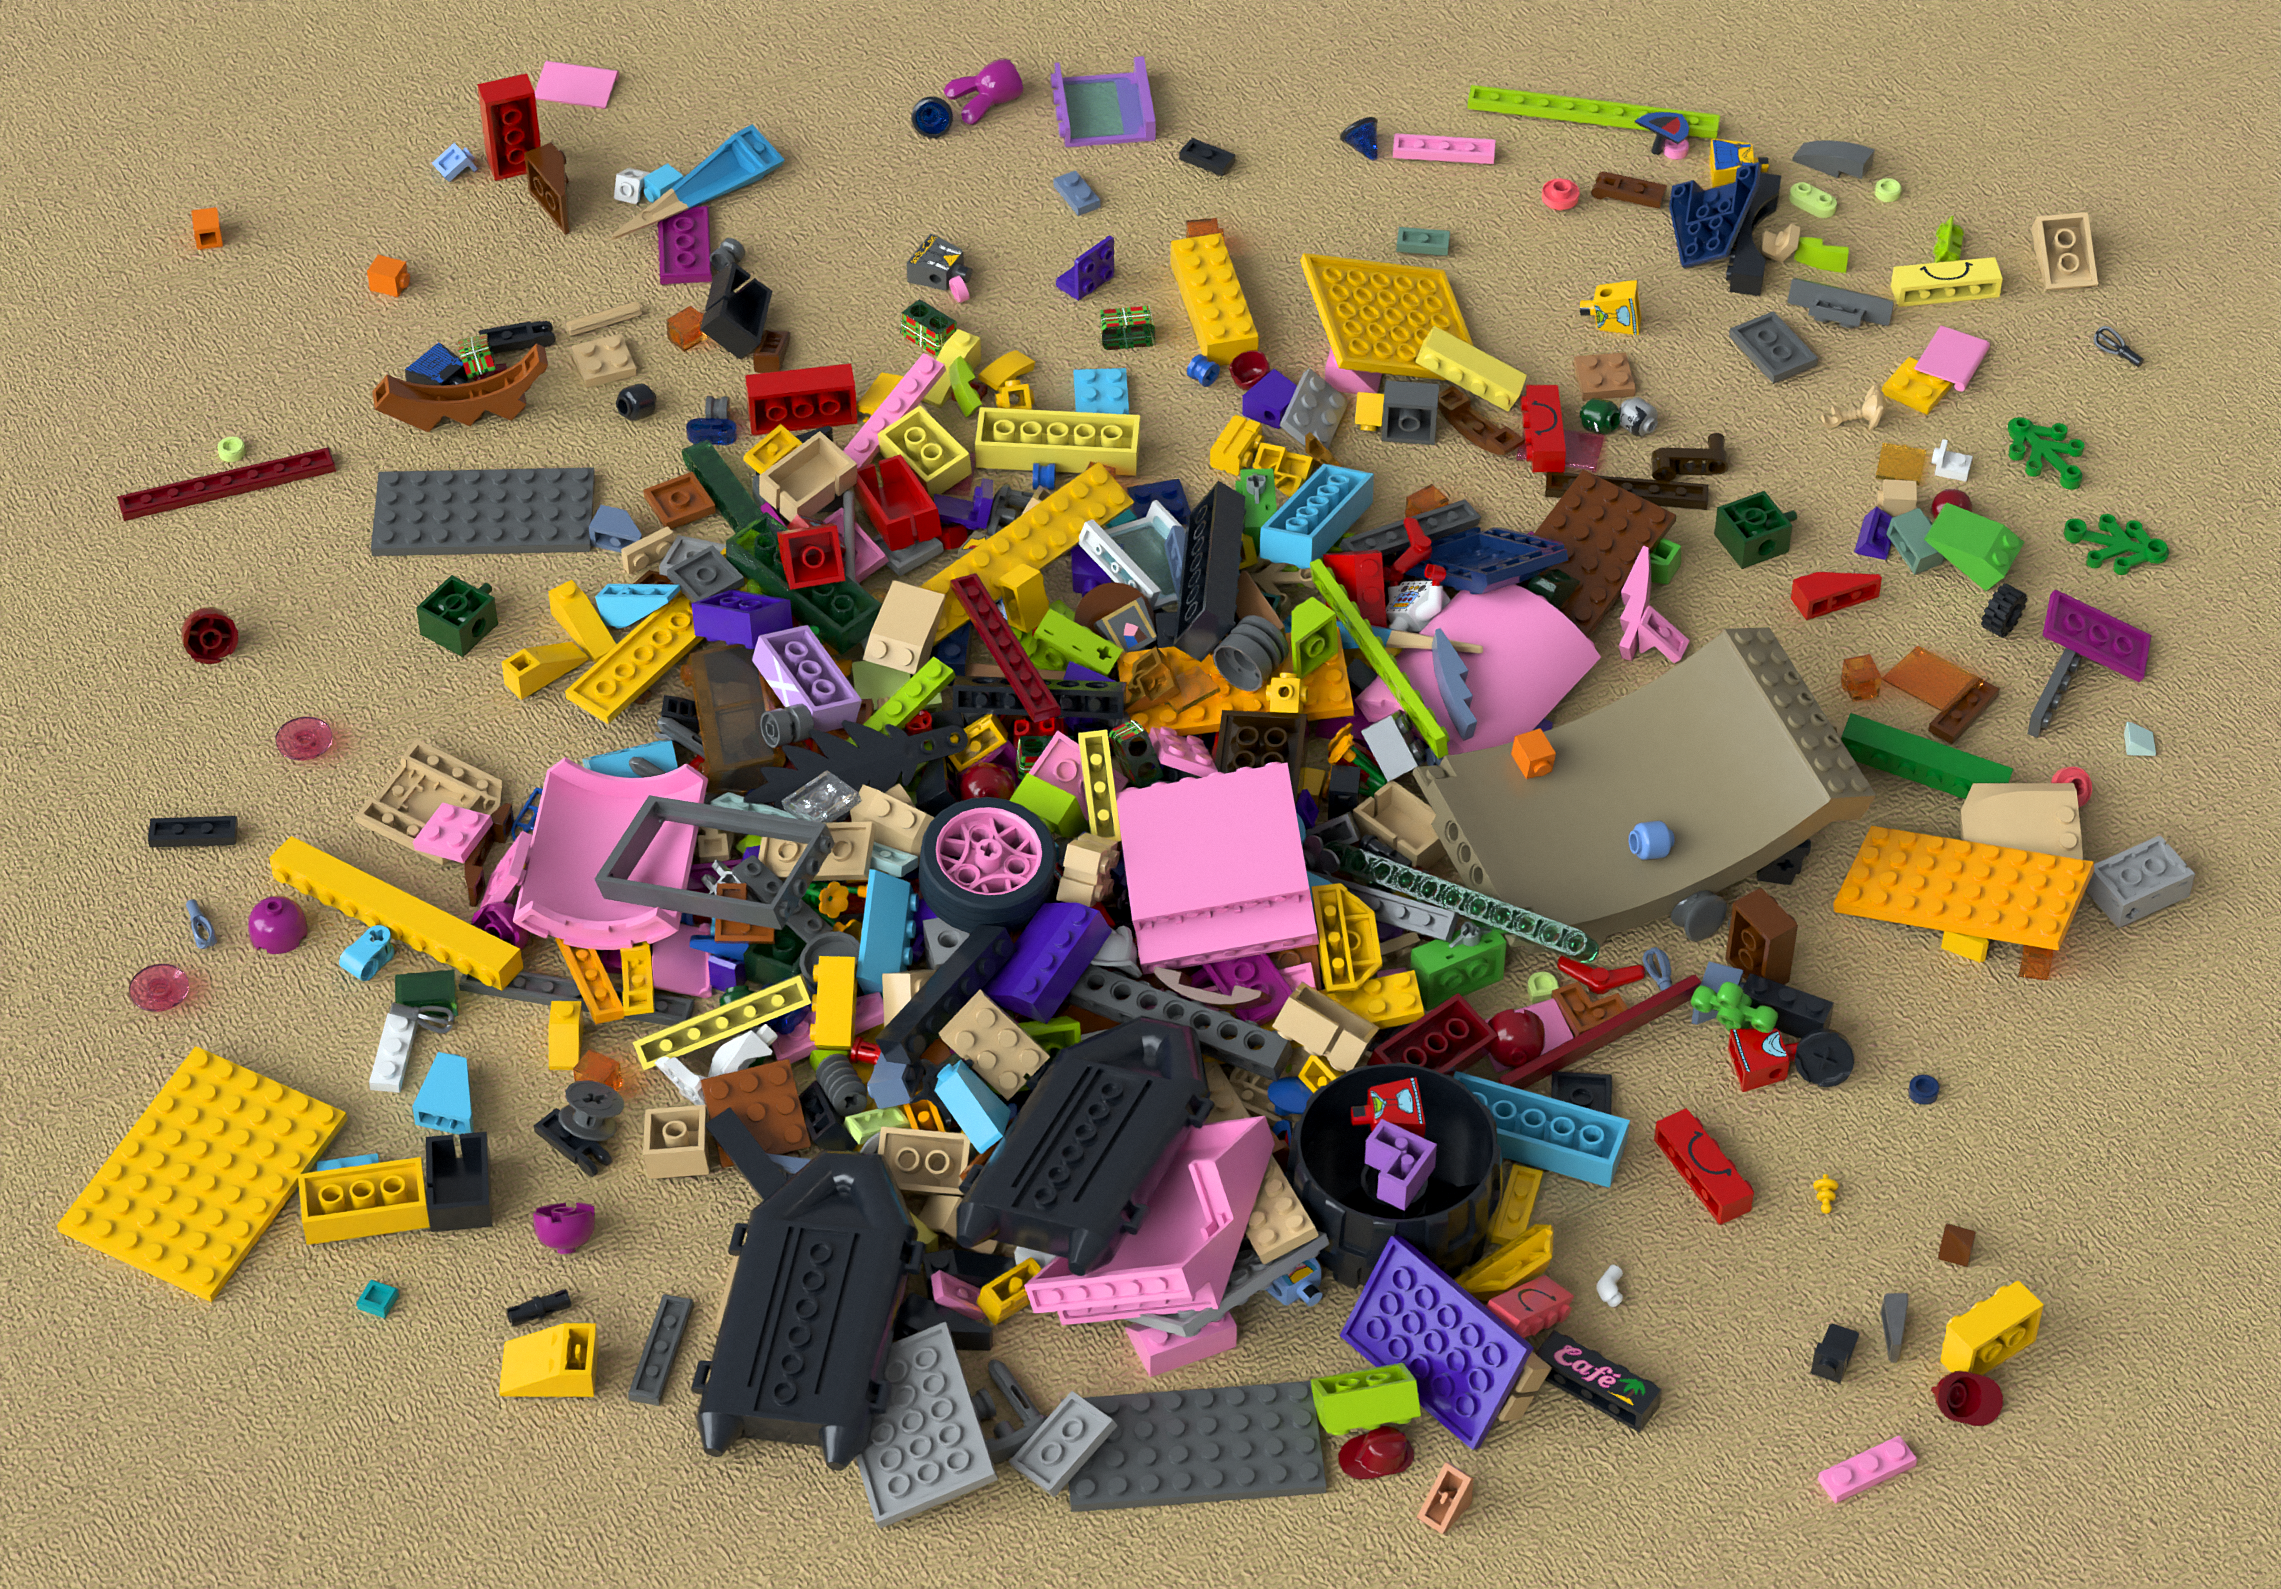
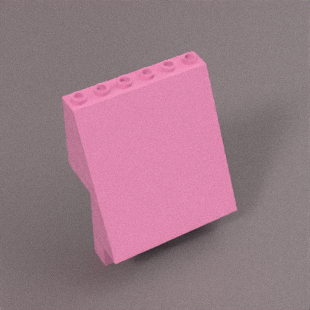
[1116,762,1319,975]
[1024,1116,1274,1325]

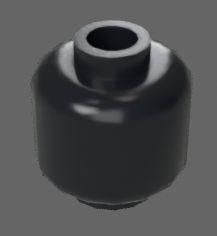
[616,383,656,421]

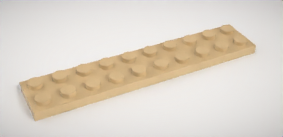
[1204,1060,1319,1265]

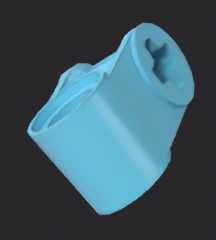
[339,925,395,982]

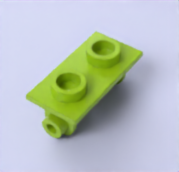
[1933,216,1964,263]

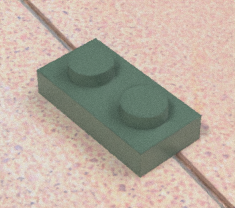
[1396,227,1450,256]

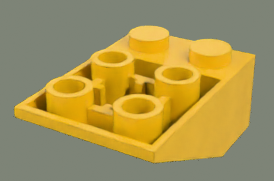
[499,1323,599,1397]

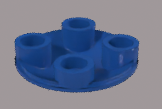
[1267,1076,1313,1116]

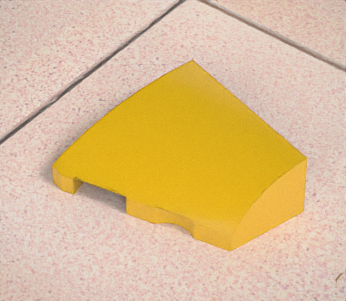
[1253,442,1315,498]

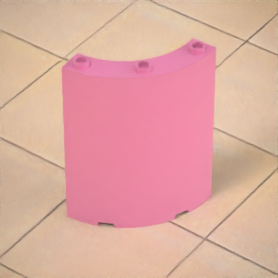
[1355,584,1601,758]
[513,757,708,950]

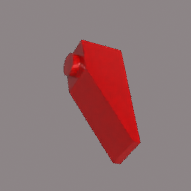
[1791,572,1882,621]

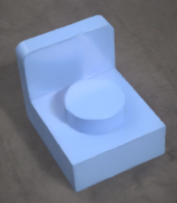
[432,143,478,182]

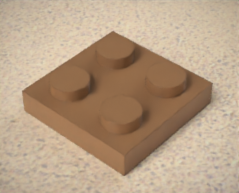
[1573,352,1636,400]

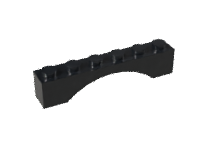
[1726,173,1782,296]

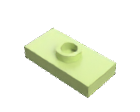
[843,1106,911,1145]

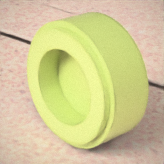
[1875,178,1901,202]
[217,437,246,462]

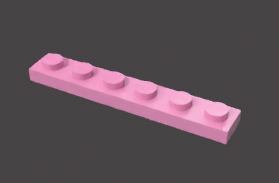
[843,353,946,468]

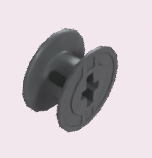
[558,1080,624,1141]

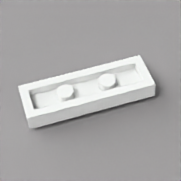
[369,1013,418,1093]

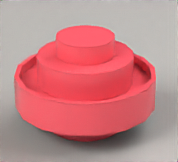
[1541,178,1580,210]
[2051,767,2092,808]

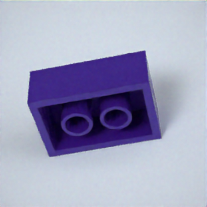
[692,589,793,649]

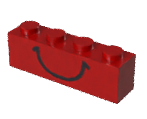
[1520,385,1566,472]
[1654,1108,1754,1225]

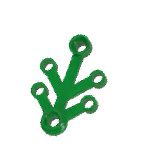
[2007,417,2085,490]
[2064,514,2169,575]

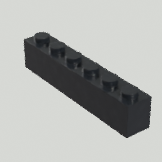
[875,925,1017,1065]

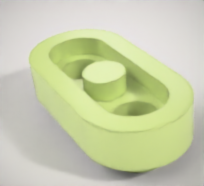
[1789,182,1837,218]

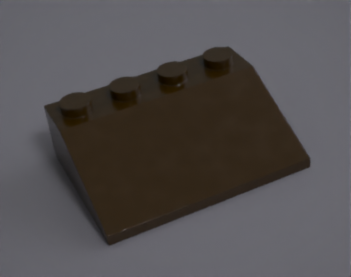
[1215,710,1310,807]

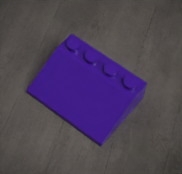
[982,902,1112,1024]

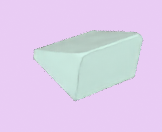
[2124,722,2156,756]

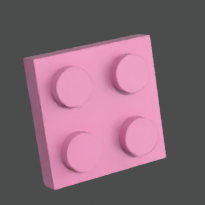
[413,803,493,863]

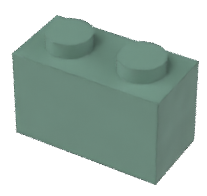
[1886,508,1944,575]

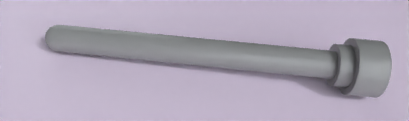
[839,491,861,603]

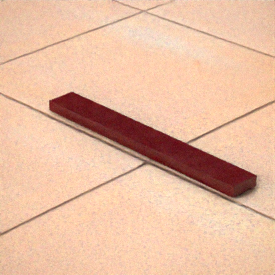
[117,447,336,521]
[950,573,1061,723]
[1498,974,1701,1090]

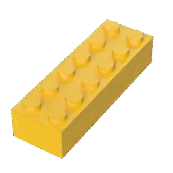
[1170,233,1259,366]

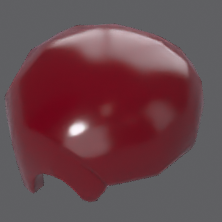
[1229,350,1271,391]
[1931,489,1972,520]

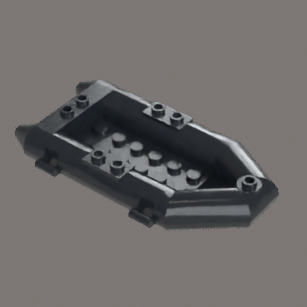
[956,1015,1215,1276]
[691,1148,926,1471]

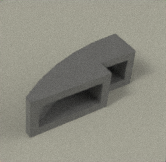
[1792,140,1875,179]

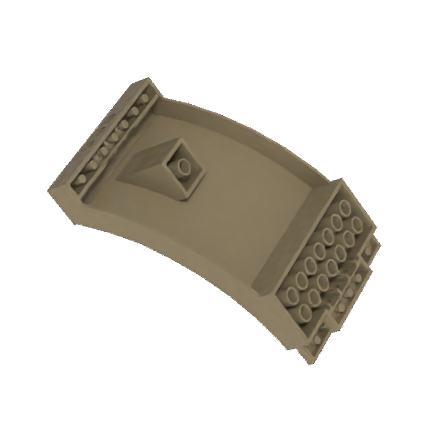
[1412,627,1876,954]

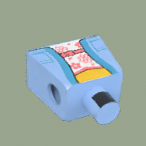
[1264,1257,1323,1307]

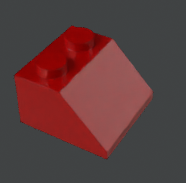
[777,523,845,589]

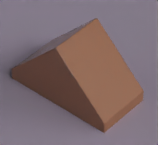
[1417,1461,1474,1534]

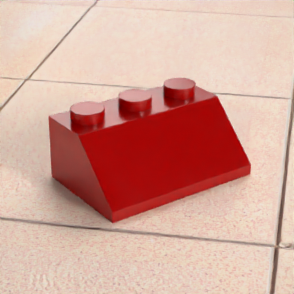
[1322,550,1387,628]

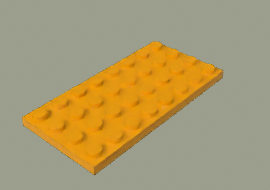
[1117,627,1354,742]
[1833,826,2095,950]

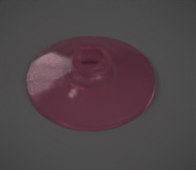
[275,717,333,761]
[129,964,189,1012]

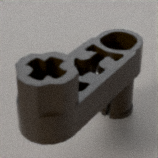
[1651,433,1728,481]

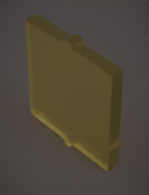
[1875,443,1926,486]
[1164,665,1220,714]

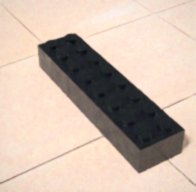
[1173,480,1246,662]

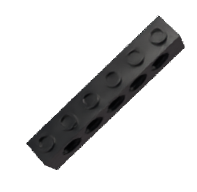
[953,675,1126,719]

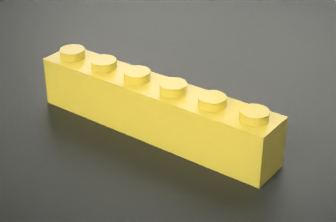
[633,974,812,1070]

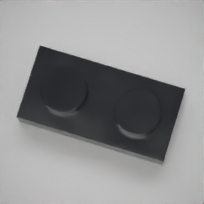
[1179,138,1236,177]

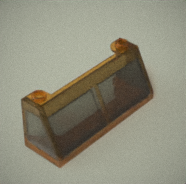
[680,644,786,797]

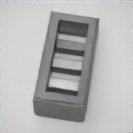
[1880,1293,1909,1363]

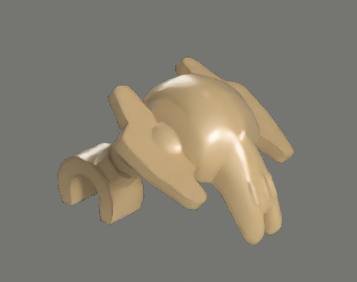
[1821,385,1887,430]

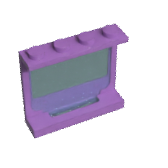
[1050,56,1156,147]

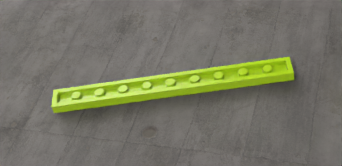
[1467,85,1720,139]
[1310,559,1450,759]
[735,657,956,857]

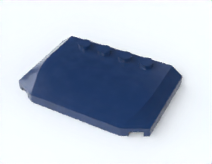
[1396,527,1568,594]

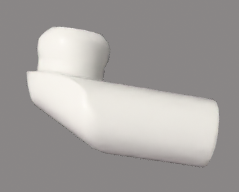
[1596,1265,1623,1307]

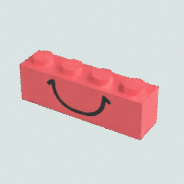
[1486,1275,1574,1339]

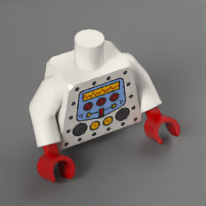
[1383,564,1451,632]

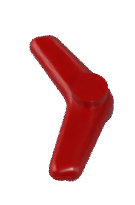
[1392,517,1432,574]
[1557,955,1645,994]

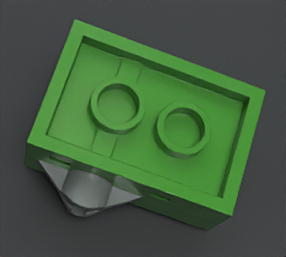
[1235,468,1277,556]
[1410,918,1506,1011]

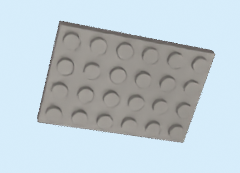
[1124,1231,1329,1338]
[856,1322,998,1529]

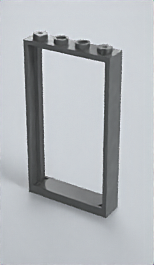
[595,795,835,930]

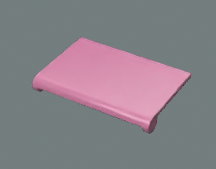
[535,61,619,109]
[1914,325,1990,392]
[652,923,712,998]
[1484,998,1574,1073]

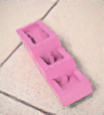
[1619,546,1651,661]

